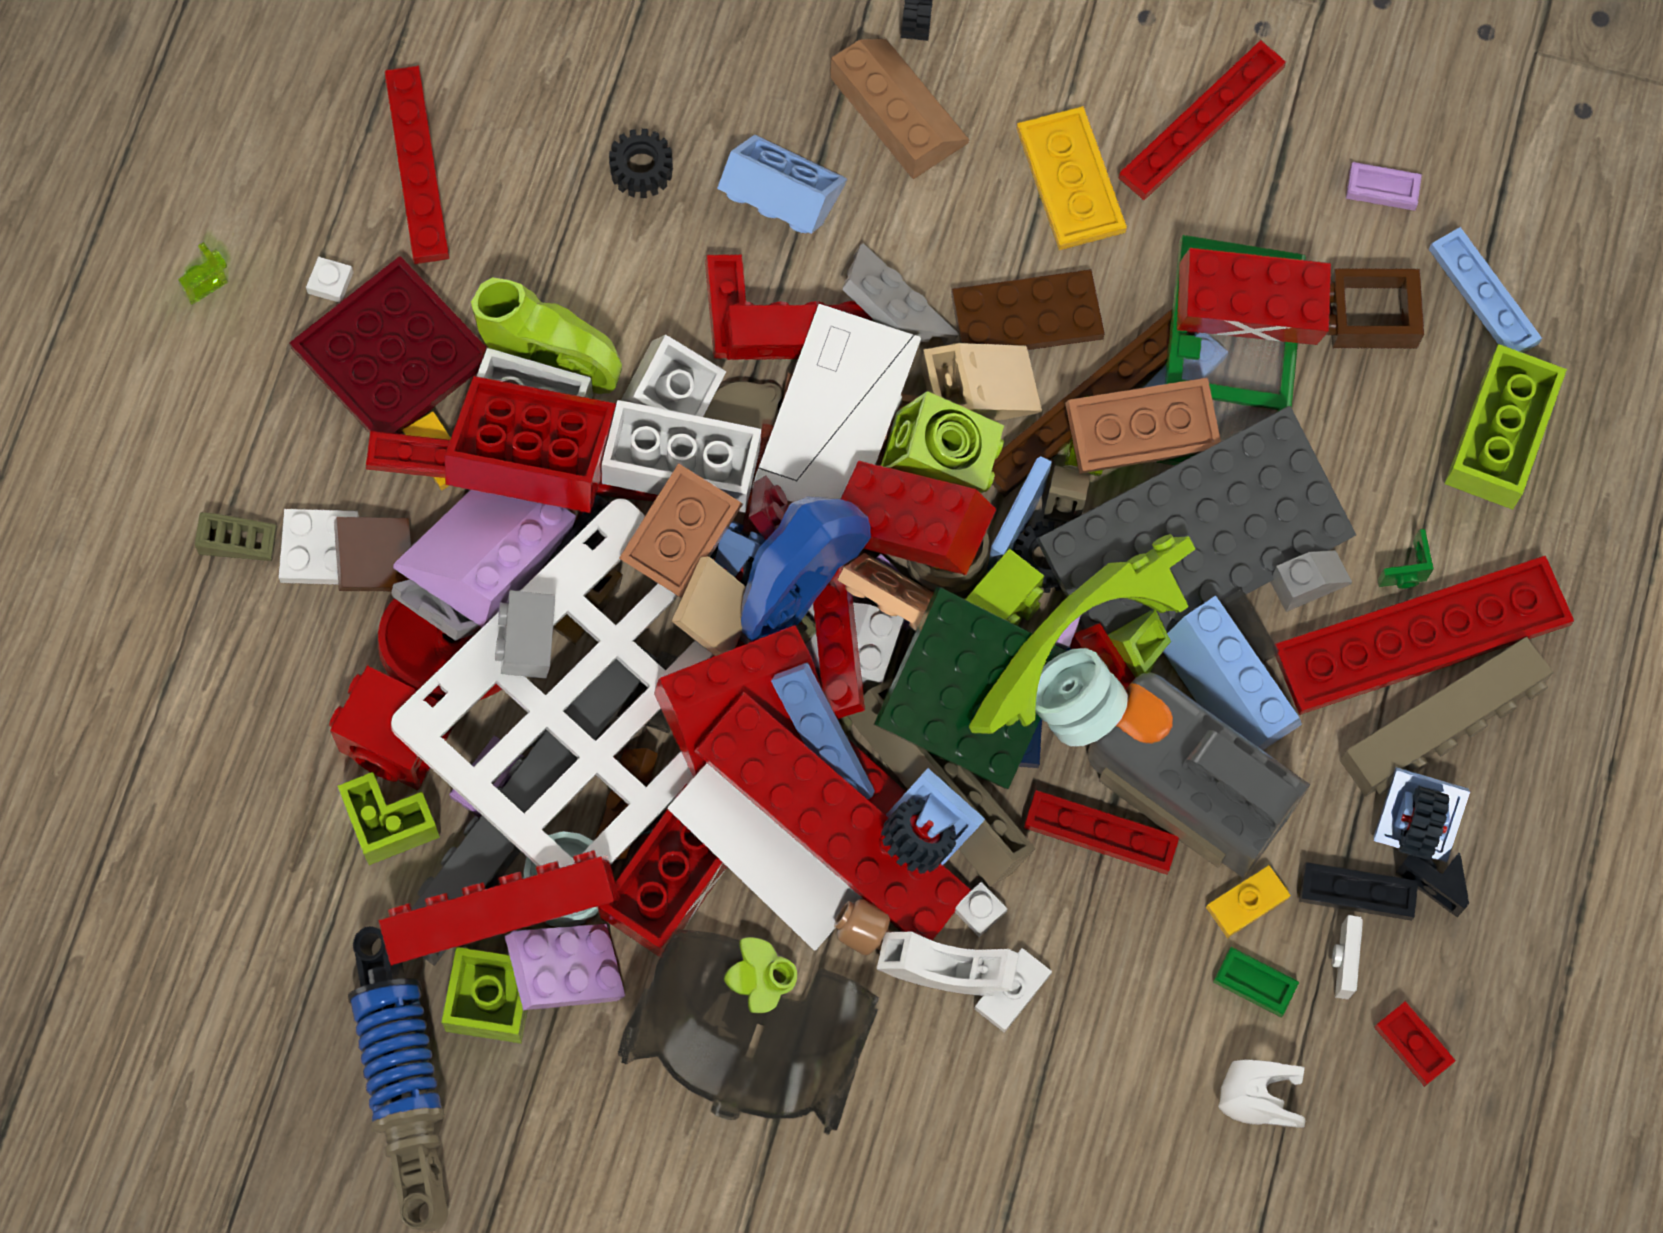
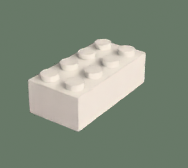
[601,400,762,513]

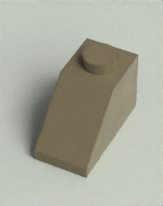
[1043,465,1091,523]

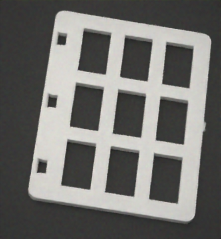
[391,499,750,868]

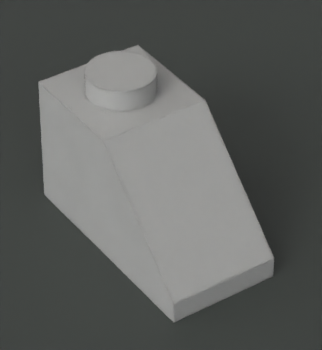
[1270,551,1352,612]

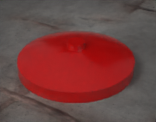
[378,598,502,701]

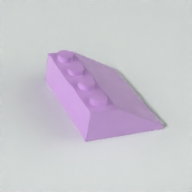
[393,490,576,628]

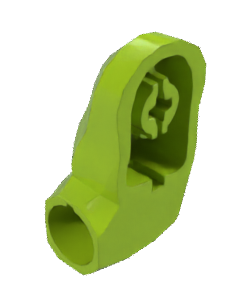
[471,277,622,394]

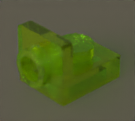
[178,242,228,305]

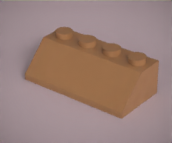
[830,39,969,179]

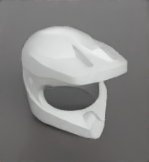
[1218,1060,1306,1128]

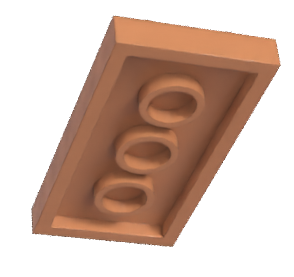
[1065,378,1221,474]

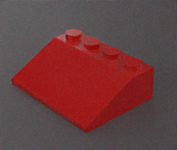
[445,376,617,513]
[654,625,822,778]

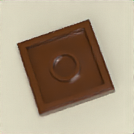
[334,517,411,592]

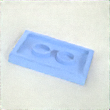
[987,456,1052,573]

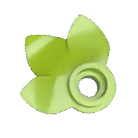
[724,937,797,1013]

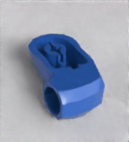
[741,497,871,642]

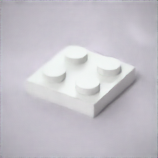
[279,509,359,584]

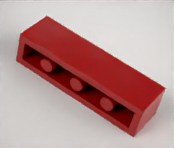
[724,301,872,360]

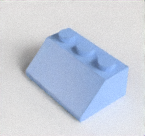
[717,135,847,234]

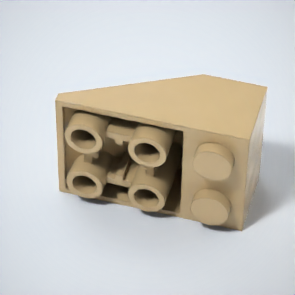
[921,343,1042,421]

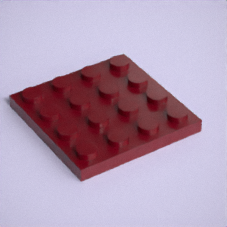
[289,256,487,434]

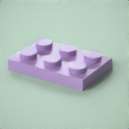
[505,924,625,1010]

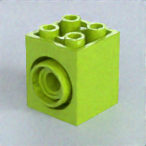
[881,391,1004,493]

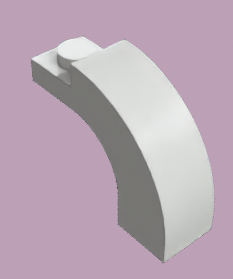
[877,932,1019,996]

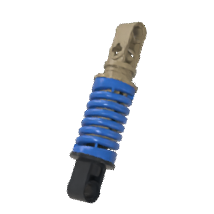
[348,926,448,1232]

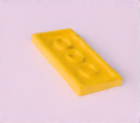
[1016,106,1127,250]

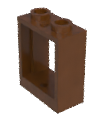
[1326,268,1424,349]

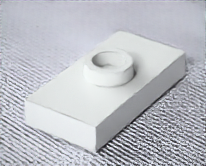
[1332,915,1363,999]
[974,948,1052,1033]

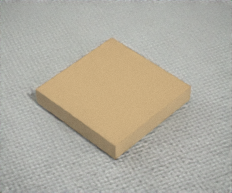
[672,557,746,656]

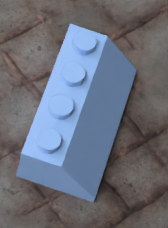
[1163,596,1302,750]

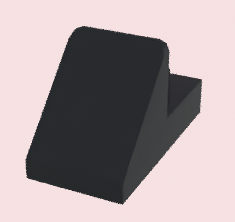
[1396,853,1469,918]

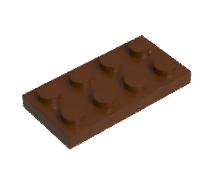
[951,269,1105,350]

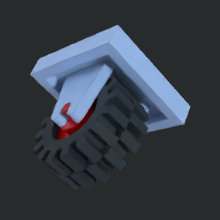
[881,768,985,873]
[1373,768,1470,862]

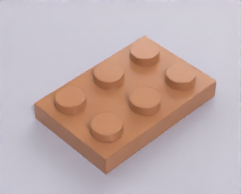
[619,463,743,598]

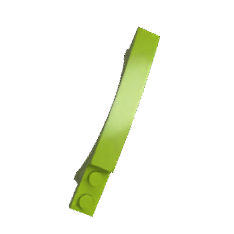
[969,534,1195,734]

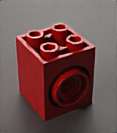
[329,665,454,791]

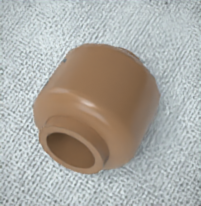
[834,899,893,956]

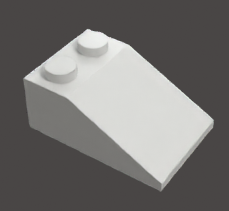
[797,602,904,692]

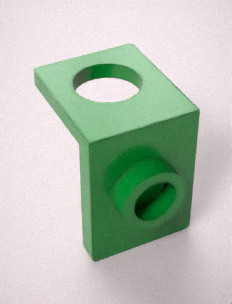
[1377,529,1434,589]

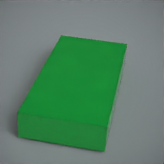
[1213,947,1300,1018]

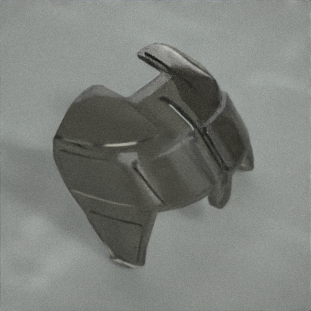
[618,929,879,1135]

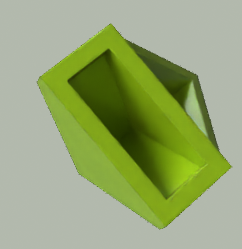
[1108,609,1171,678]

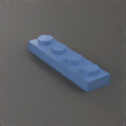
[771,663,875,799]

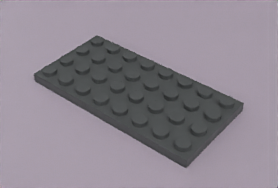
[1036,406,1356,635]

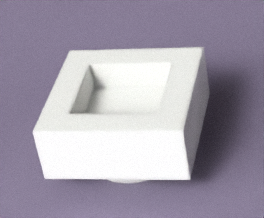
[306,257,354,303]
[955,882,1007,937]

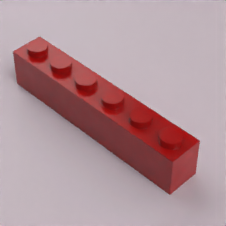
[378,850,620,965]

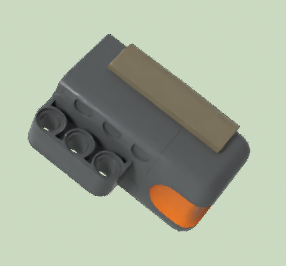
[1088,673,1310,879]

